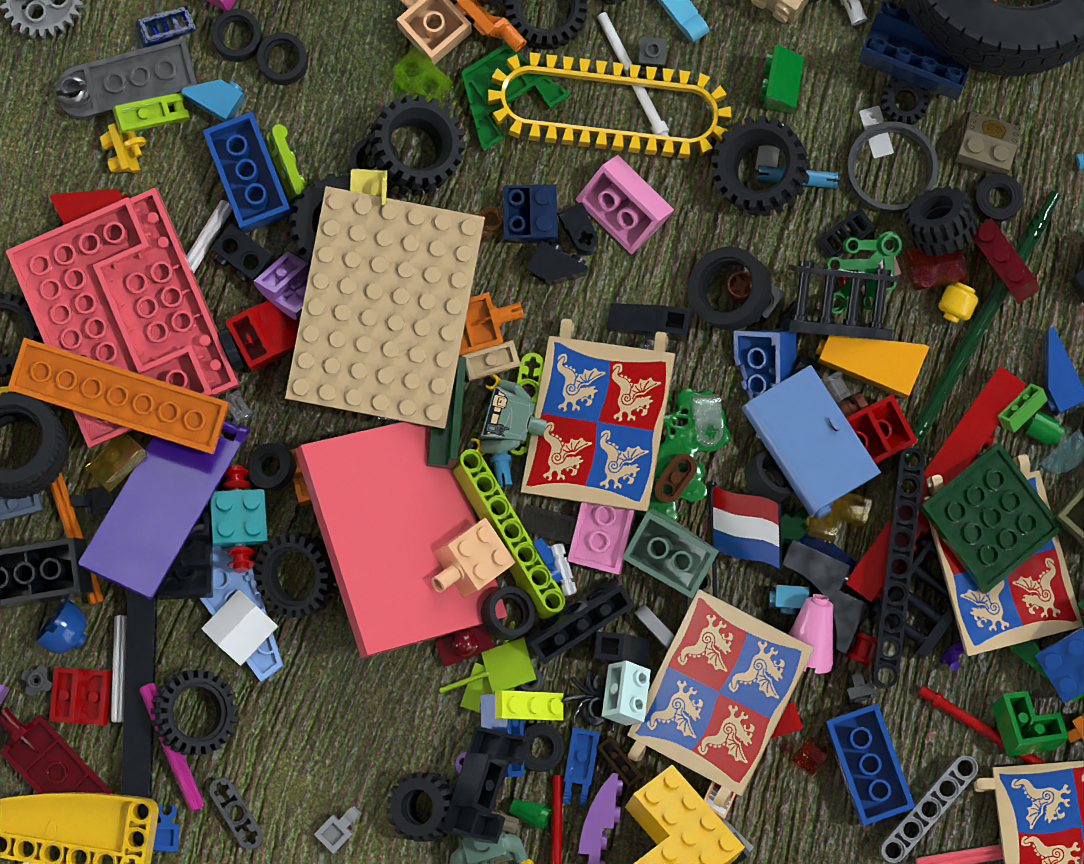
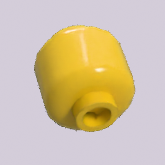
[938,282,978,324]

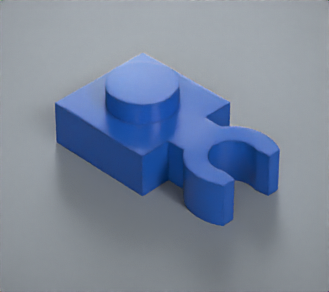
[532,538,563,583]
[153,804,179,853]

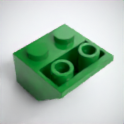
[759,45,804,114]

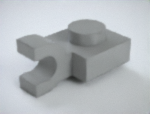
[314,806,362,854]

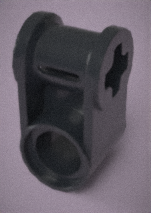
[557,202,598,256]

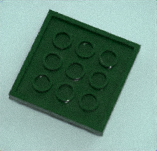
[918,442,1064,594]

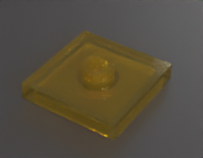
[85,433,148,492]

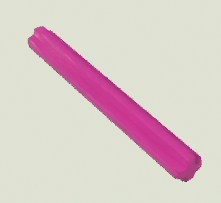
[139,683,204,811]

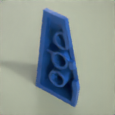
[734,329,796,438]

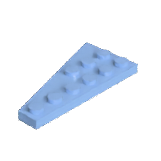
[200,545,284,682]

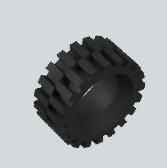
[365,95,466,196]
[711,116,810,216]

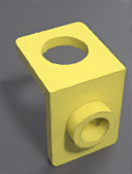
[350,169,387,205]

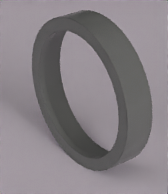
[846,122,938,213]

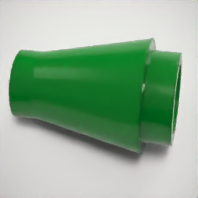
[509,798,552,830]

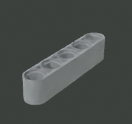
[879,756,978,863]

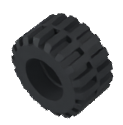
[904,186,978,256]
[386,772,456,842]

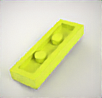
[495,691,563,721]

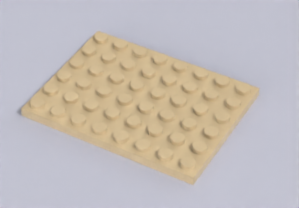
[285,186,485,429]

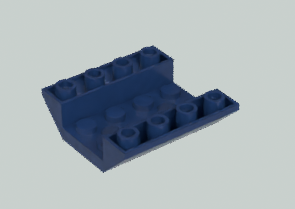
[857,0,970,101]

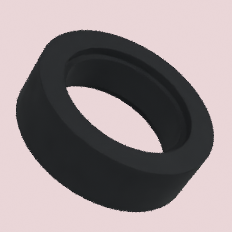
[688,246,772,330]

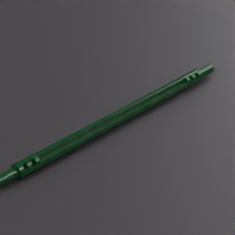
[894,190,1061,465]

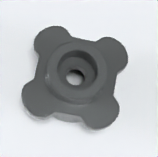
[21,665,52,696]

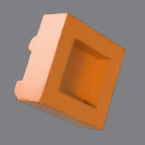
[1067,713,1084,743]

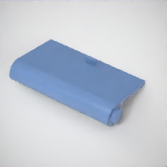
[742,365,881,519]

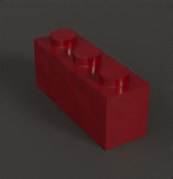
[971,218,1040,304]

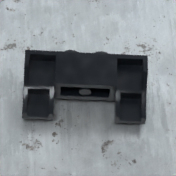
[441,727,531,844]

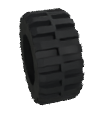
[290,173,351,265]

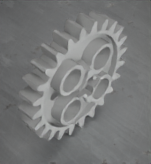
[0,0,84,40]

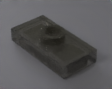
[521,504,578,545]

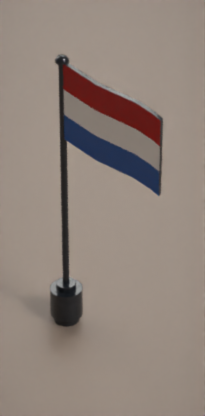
[707,481,782,598]

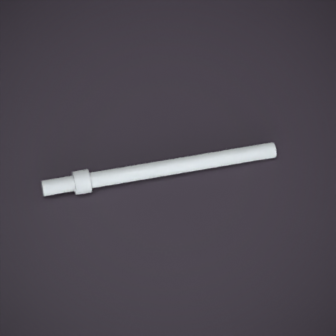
[597,12,676,152]

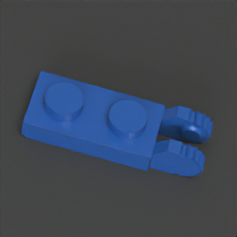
[563,727,600,807]

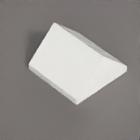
[201,589,279,666]

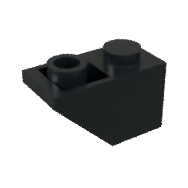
[526,241,588,286]
[594,631,650,667]

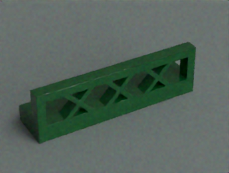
[427,357,466,469]

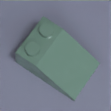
[622,508,719,599]

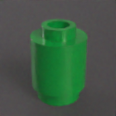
[1022,410,1065,446]

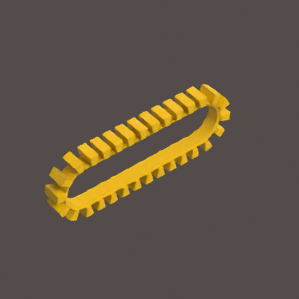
[488,52,731,159]

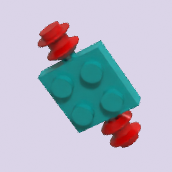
[210,465,267,573]

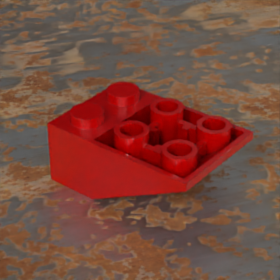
[225,301,301,373]

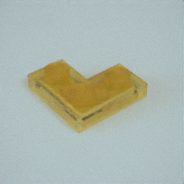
[808,493,872,542]

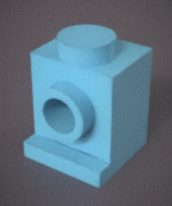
[769,585,809,615]

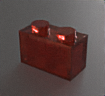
[905,249,967,291]

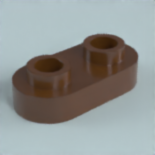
[653,454,697,503]

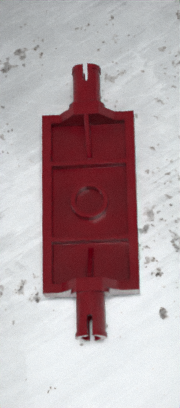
[0,707,115,794]

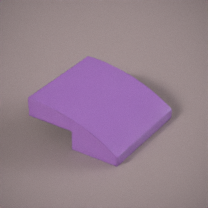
[254,251,309,320]

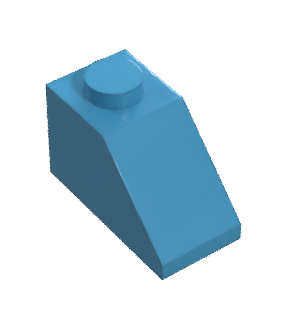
[181,79,245,122]

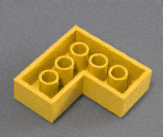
[625,765,745,864]

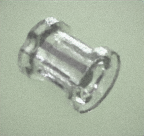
[822,371,854,404]
[223,390,255,425]

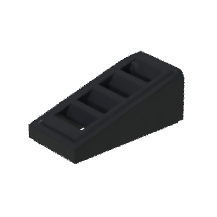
[816,207,876,262]

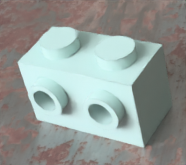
[602,661,651,726]

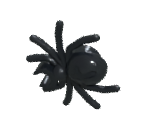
[561,669,616,733]

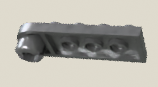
[55,37,197,119]

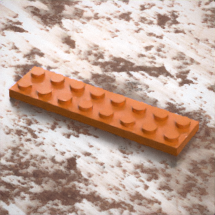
[7,338,230,454]

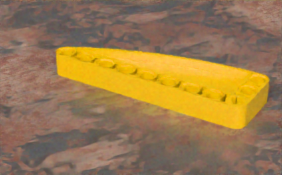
[0,792,159,864]

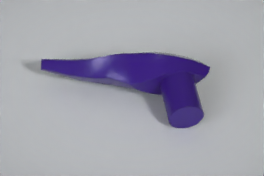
[939,639,965,671]

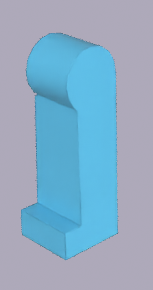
[657,0,710,43]

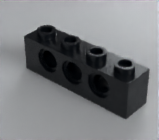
[525,576,635,665]

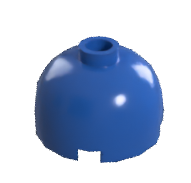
[36,599,87,654]

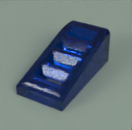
[136,6,196,48]

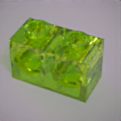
[393,47,454,106]

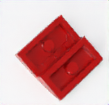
[49,667,112,726]

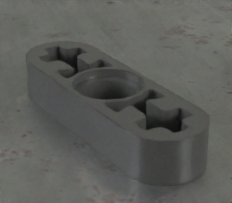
[209,778,264,849]

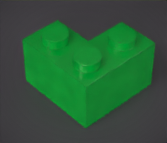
[992,691,1069,757]

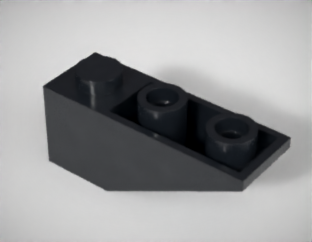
[607,303,691,342]

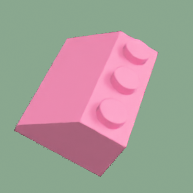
[575,155,674,255]

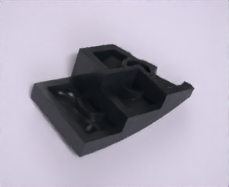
[157,512,213,600]

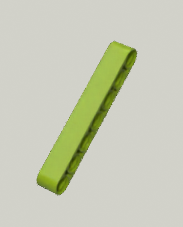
[452,449,565,619]

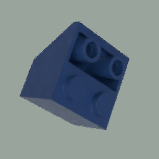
[503,184,558,244]

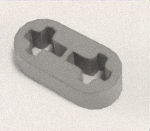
[634,604,675,650]

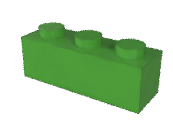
[998,383,1048,433]

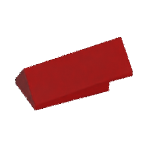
[831,394,918,464]

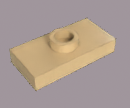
[462,340,521,382]

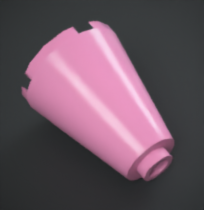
[788,594,833,674]

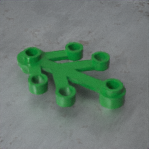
[824,231,902,314]

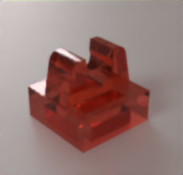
[791,737,827,775]

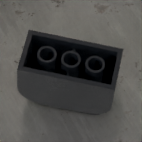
[0,537,94,609]

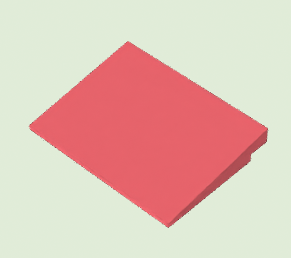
[6,188,241,448]
[295,421,507,659]

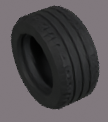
[0,391,69,499]

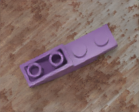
[578,773,623,864]

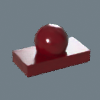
[435,624,495,667]

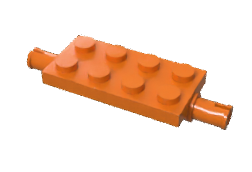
[455,0,527,52]
[459,292,524,357]

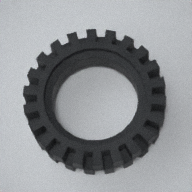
[506,0,587,50]
[0,292,44,377]
[254,532,338,618]
[151,670,239,755]

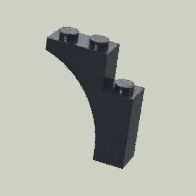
[782,538,868,654]

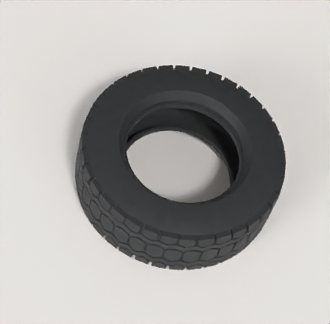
[903,0,1084,76]

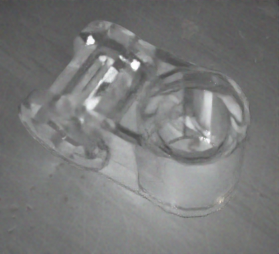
[691,394,723,447]

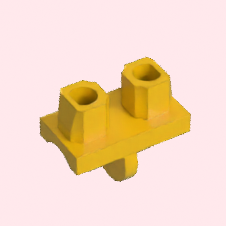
[100,123,146,173]

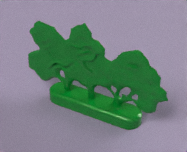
[635,388,730,521]

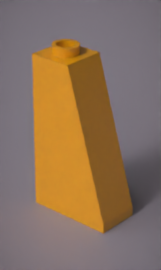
[815,335,929,399]

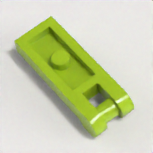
[112,93,190,134]
[264,124,306,203]

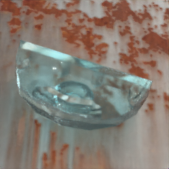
[1038,429,1084,474]

